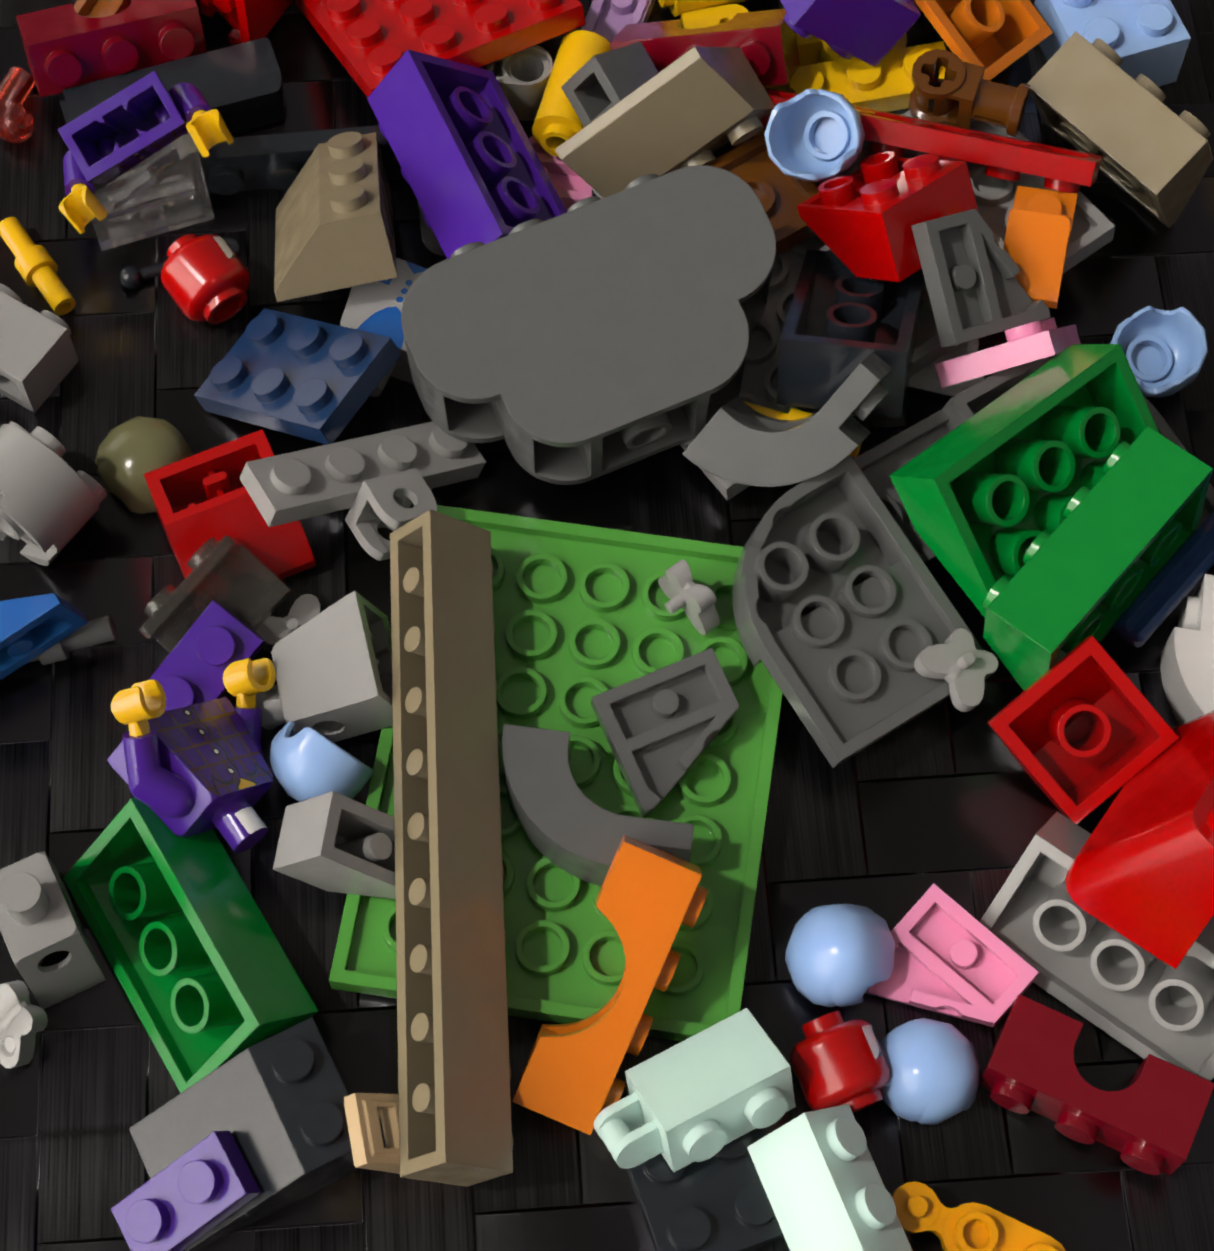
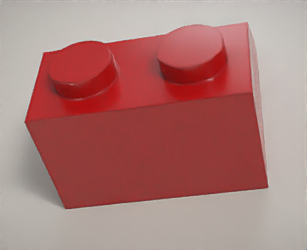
[987,635,1179,825]

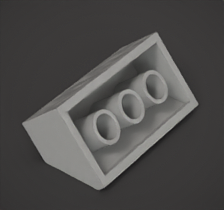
[980,812,1214,1082]

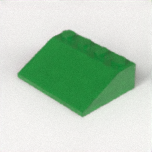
[890,344,1160,618]

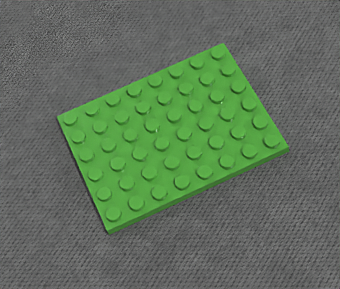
[329,505,783,1041]

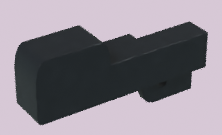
[60,38,287,134]

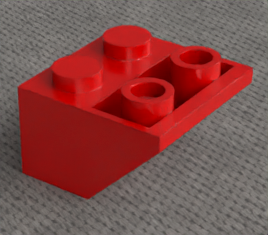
[797,151,978,282]
[143,429,316,612]

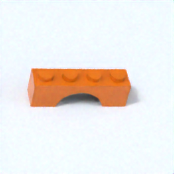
[512,835,708,1135]

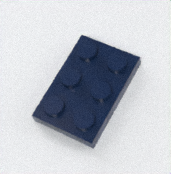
[194,308,401,445]

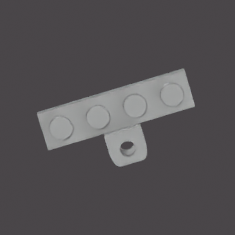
[239,421,486,561]

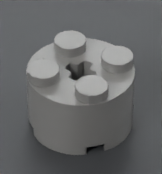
[0,421,107,566]

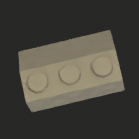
[1027,31,1213,229]
[555,46,775,198]
[274,131,397,302]

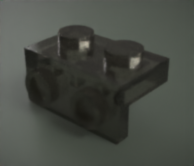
[139,535,293,653]

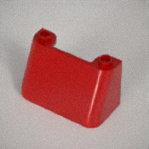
[1065,710,1214,969]

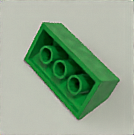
[982,426,1213,691]
[63,798,318,1093]

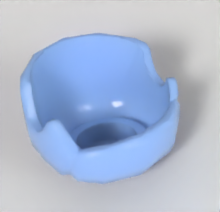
[764,89,865,182]
[1110,306,1208,398]
[270,721,374,802]
[785,904,895,1007]
[880,1018,982,1125]

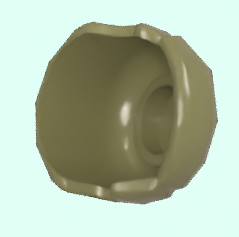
[95,416,194,514]

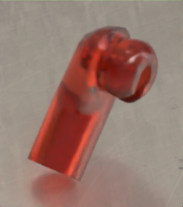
[0,67,35,143]

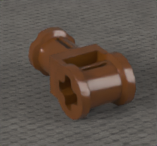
[909,49,1031,137]

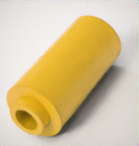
[532,30,611,157]

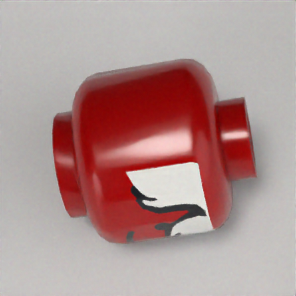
[161,234,250,324]
[789,1010,891,1113]

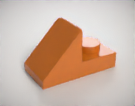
[1003,185,1078,309]

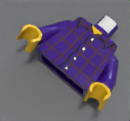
[57,71,234,234]
[107,658,276,854]

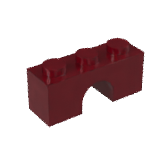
[16,0,207,98]
[610,9,800,86]
[979,994,1214,1175]

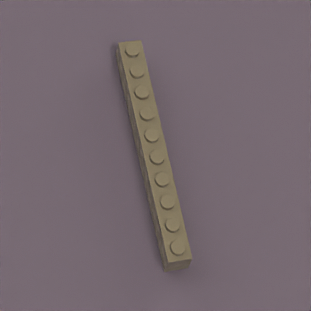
[390,509,514,1187]

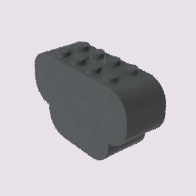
[401,165,776,485]

